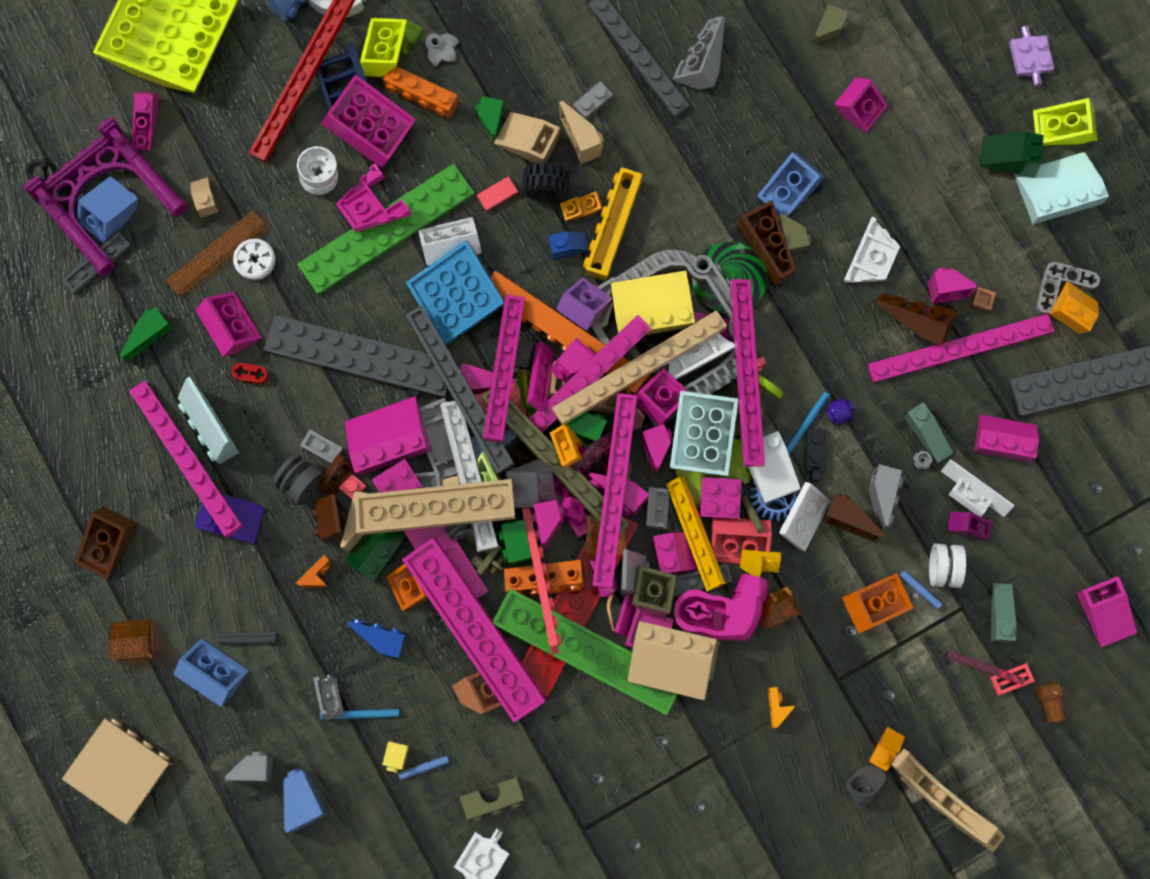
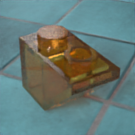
[759,586,800,630]

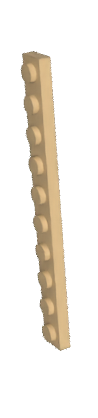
[552,310,727,426]

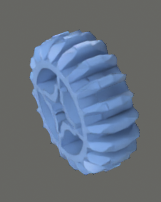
[750,482,800,521]

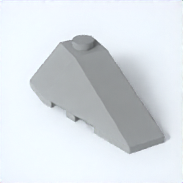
[673,16,725,90]

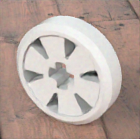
[233,239,276,280]

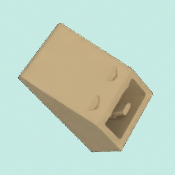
[494,112,560,164]

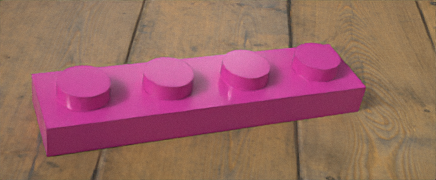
[527,341,554,412]

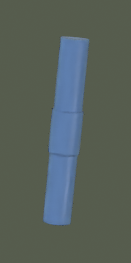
[899,570,943,609]
[398,756,450,780]

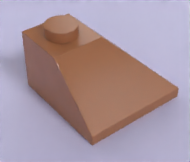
[452,672,502,714]

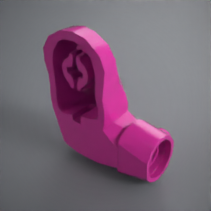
[674,574,769,641]

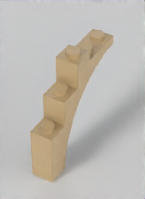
[891,749,1005,852]

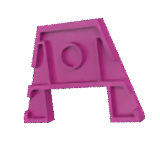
[336,163,412,233]

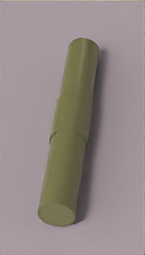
[741,495,765,534]

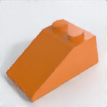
[842,573,914,634]

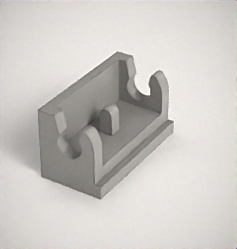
[646,487,670,530]
[314,675,344,721]

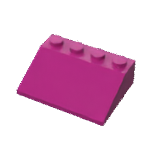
[321,75,416,168]
[345,396,433,476]

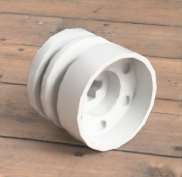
[297,146,338,195]

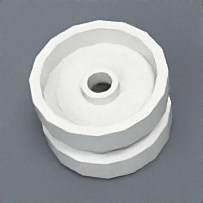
[929,543,966,588]

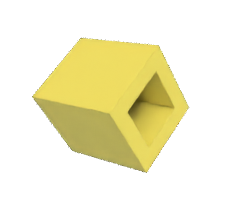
[382,741,409,773]

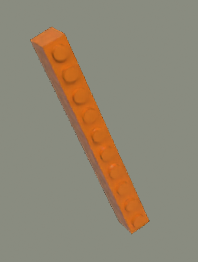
[491,271,652,395]

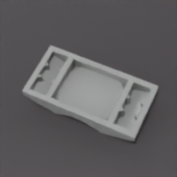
[420,398,458,480]

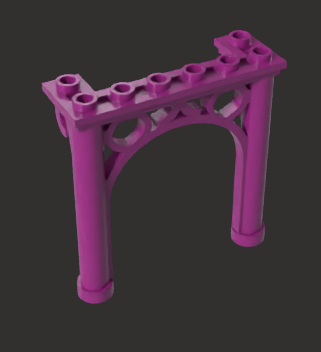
[23,116,188,277]

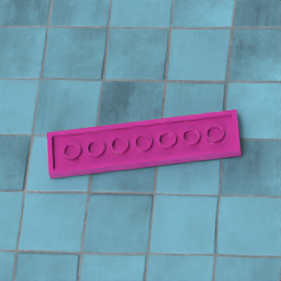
[372,459,488,598]

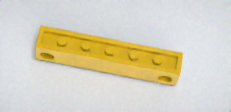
[583,167,642,281]

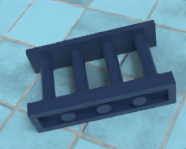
[317,41,367,114]

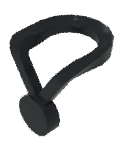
[24,159,48,182]

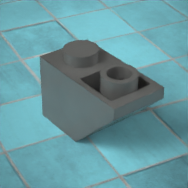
[513,337,535,384]

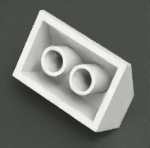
[418,217,482,266]

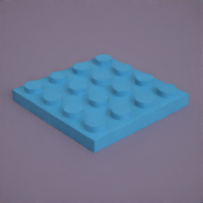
[406,240,504,345]

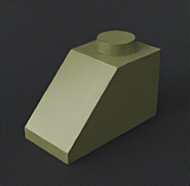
[813,4,850,44]
[778,214,812,254]

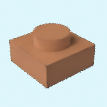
[972,287,996,312]

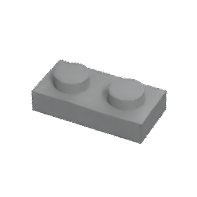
[573,81,613,119]
[300,430,343,464]

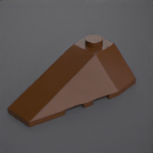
[875,293,958,345]

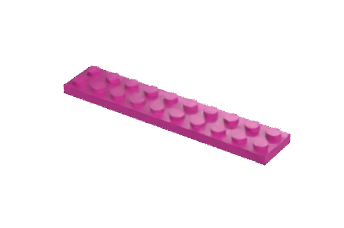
[402,537,547,722]

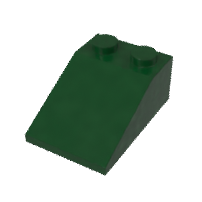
[979,131,1044,178]

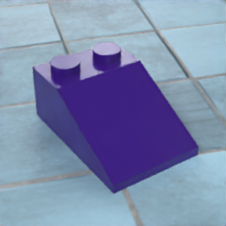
[195,494,265,544]

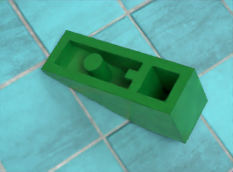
[120,307,172,362]

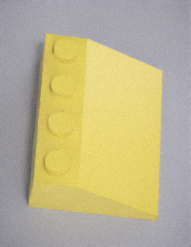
[611,271,695,335]

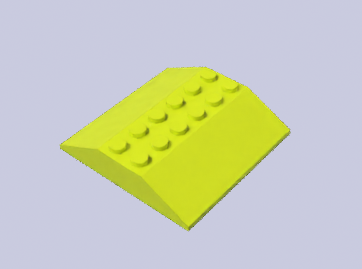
[93,0,238,93]

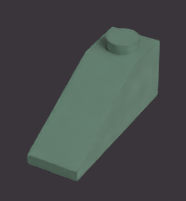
[904,402,953,464]
[991,583,1016,643]

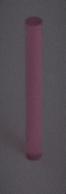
[946,650,1025,685]

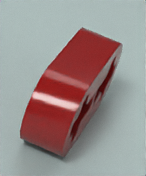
[232,363,269,385]

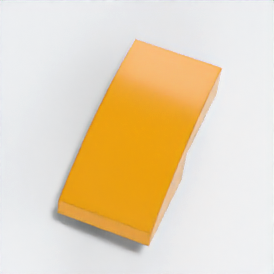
[560,191,603,221]

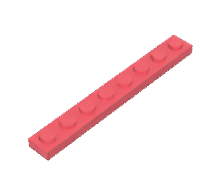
[522,508,562,655]

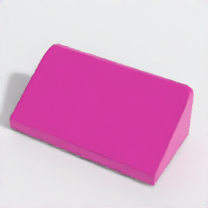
[614,594,636,637]

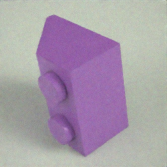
[556,277,613,331]

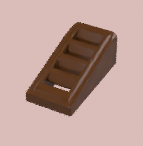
[317,453,354,495]

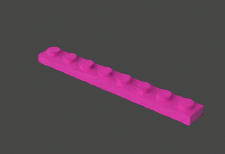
[483,294,525,443]
[529,314,651,433]

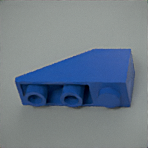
[347,619,406,660]

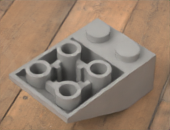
[869,464,904,532]

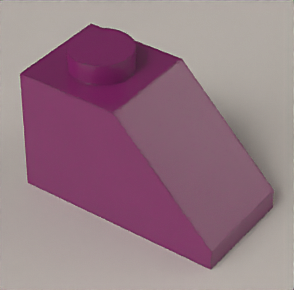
[948,512,992,540]

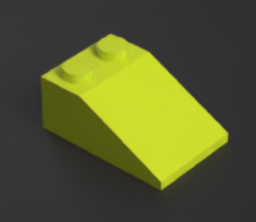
[1033,98,1097,146]

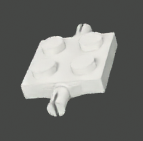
[454,829,509,879]

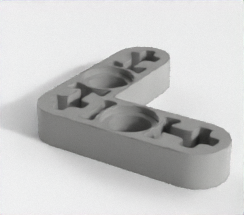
[1036,262,1100,315]

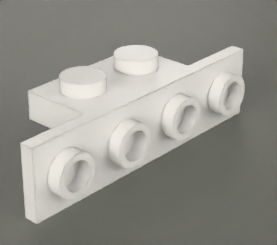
[941,459,1014,517]

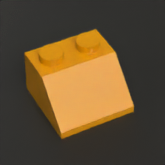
[1049,282,1099,334]

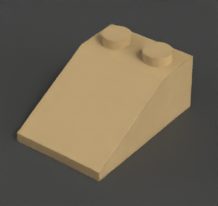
[559,101,604,164]

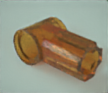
[1037,682,1066,723]

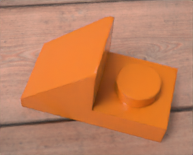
[296,555,332,588]

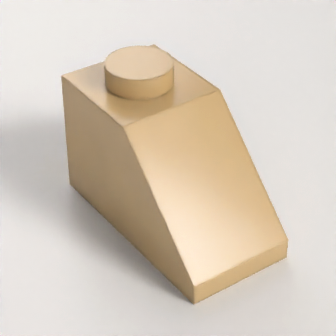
[190,177,219,218]

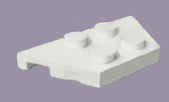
[843,217,900,283]
[668,333,735,380]

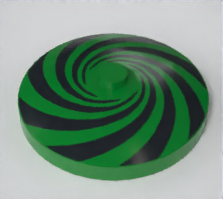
[692,242,767,316]

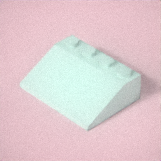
[1014,152,1109,224]
[178,377,239,465]
[670,391,738,477]

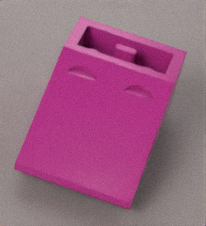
[589,473,649,518]
[1076,576,1137,647]

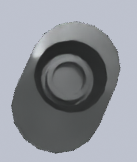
[846,766,886,806]

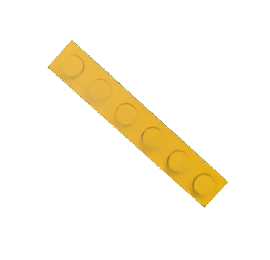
[666,476,725,591]

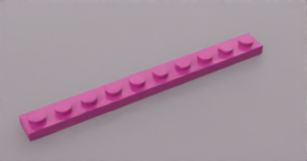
[730,279,765,467]
[867,314,1054,383]
[129,380,243,538]
[592,393,637,589]

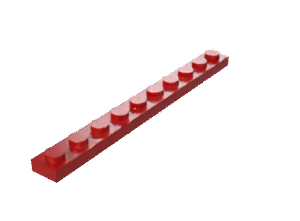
[249,0,356,163]

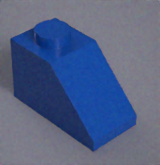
[548,231,589,260]

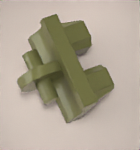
[470,544,504,577]

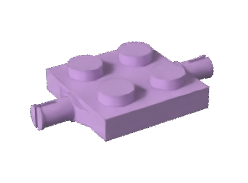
[1009,26,1054,87]

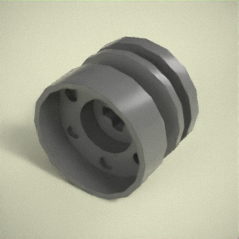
[272,453,324,505]

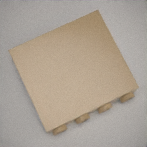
[62,718,173,824]

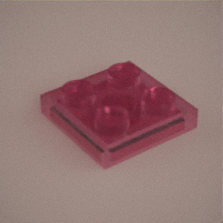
[571,431,613,472]

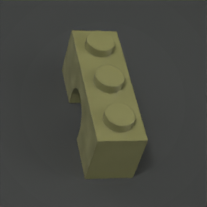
[460,777,525,822]

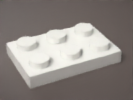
[779,482,831,551]

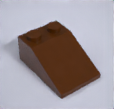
[823,494,884,543]
[74,507,137,579]

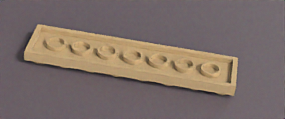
[354,479,515,535]

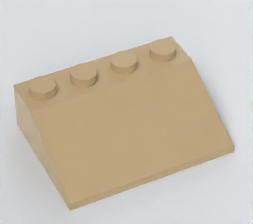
[627,621,719,701]

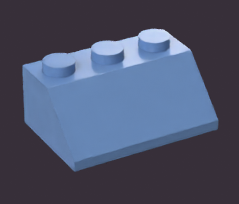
[173,638,249,707]

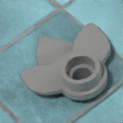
[425,34,459,66]

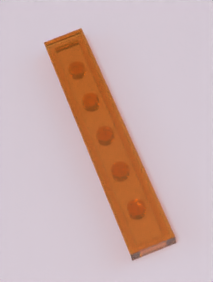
[166,210,266,296]

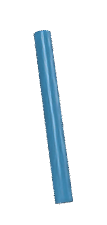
[786,391,830,455]
[320,709,400,720]

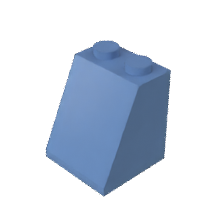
[77,176,138,244]
[284,768,328,833]

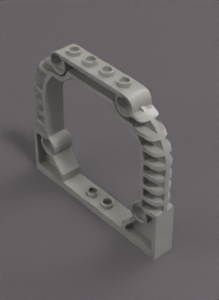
[591,249,737,427]

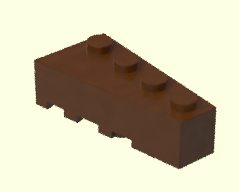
[737,200,796,286]

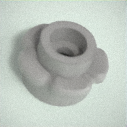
[913,451,932,470]

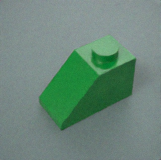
[475,96,504,141]

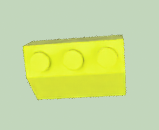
[360,18,407,77]

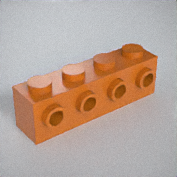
[383,66,459,119]
[504,560,586,596]

